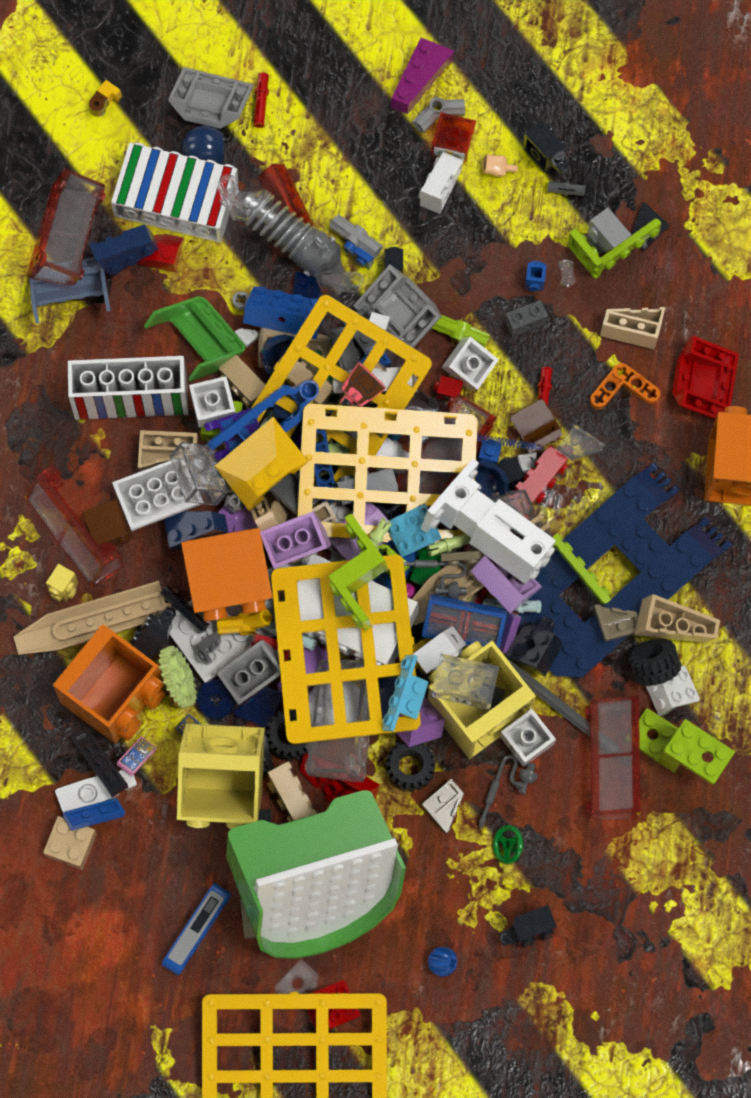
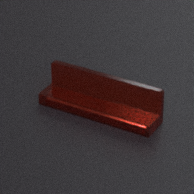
[259,164,314,227]

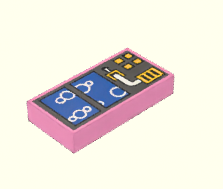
[117,736,157,776]

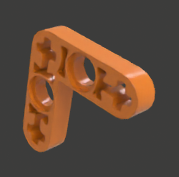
[590,363,660,410]

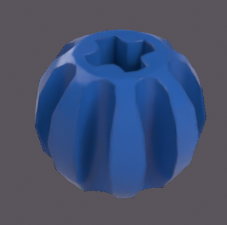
[428,946,457,977]

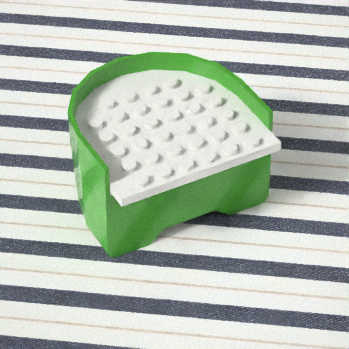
[226,790,406,959]

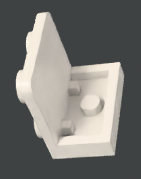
[646,666,699,716]

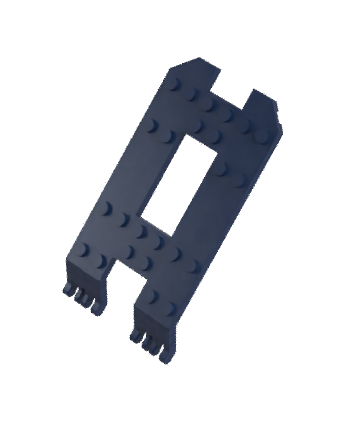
[513,462,733,678]

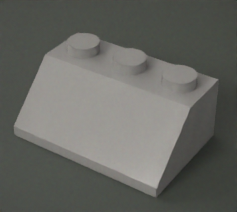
[217,639,286,704]

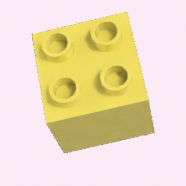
[427,641,536,760]
[177,723,265,829]

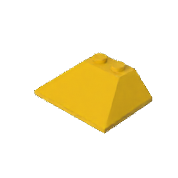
[215,417,309,511]

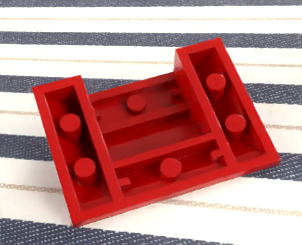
[672,336,739,420]

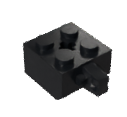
[523,121,571,175]
[129,606,176,659]
[506,616,562,677]
[499,905,557,948]

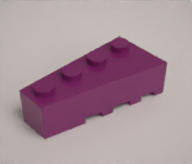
[391,37,454,114]

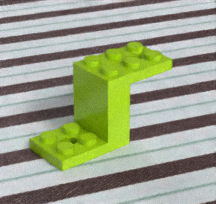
[328,513,388,632]
[625,708,735,785]

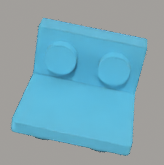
[385,504,442,557]

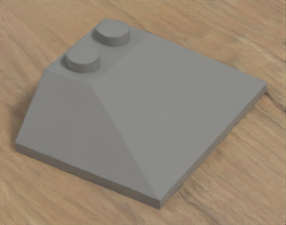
[168,67,254,129]
[353,265,442,348]

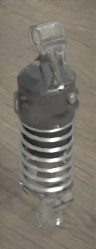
[217,174,364,295]

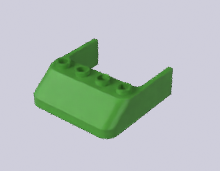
[144,296,245,381]

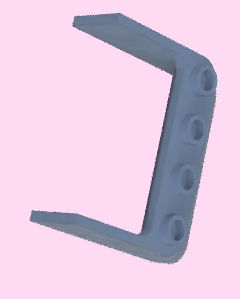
[29,258,111,324]

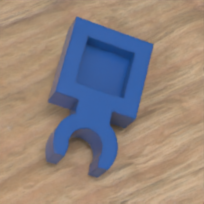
[344,241,374,269]

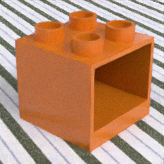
[704,406,751,506]
[181,528,273,621]
[53,624,166,744]

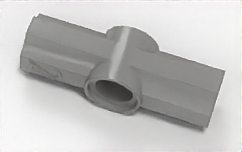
[329,214,383,258]

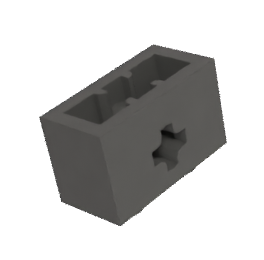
[505,300,548,337]

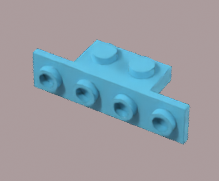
[382,655,429,731]

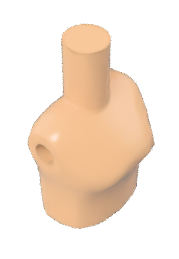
[482,154,518,177]

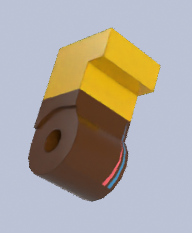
[89,80,122,117]

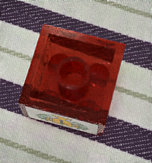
[431,112,476,163]

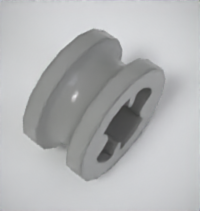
[233,291,249,310]

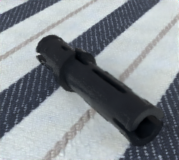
[160,585,210,633]

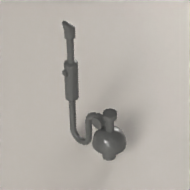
[404,560,467,599]
[479,755,538,829]

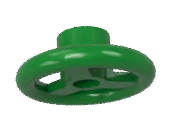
[493,825,523,864]

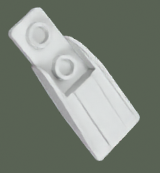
[55,770,137,813]

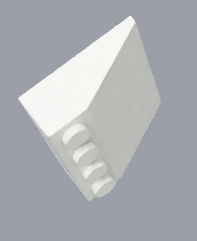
[112,455,204,531]

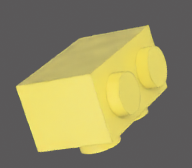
[46,564,78,602]

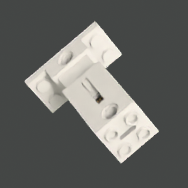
[421,459,556,584]

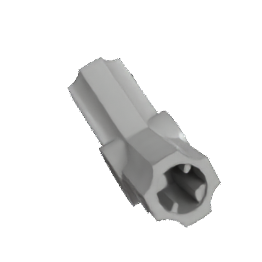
[412,97,465,133]

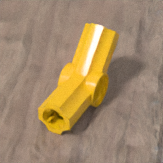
[217,609,273,635]

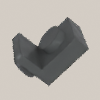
[197,632,222,664]

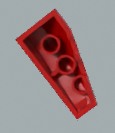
[136,234,184,273]
[299,754,380,801]

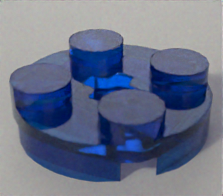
[197,680,236,720]

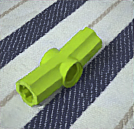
[432,315,490,348]

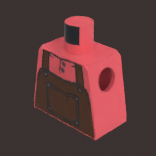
[339,361,386,407]

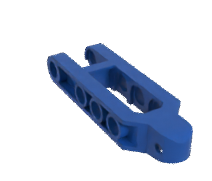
[206,379,319,451]

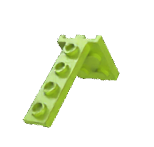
[568,219,661,279]
[552,533,611,604]

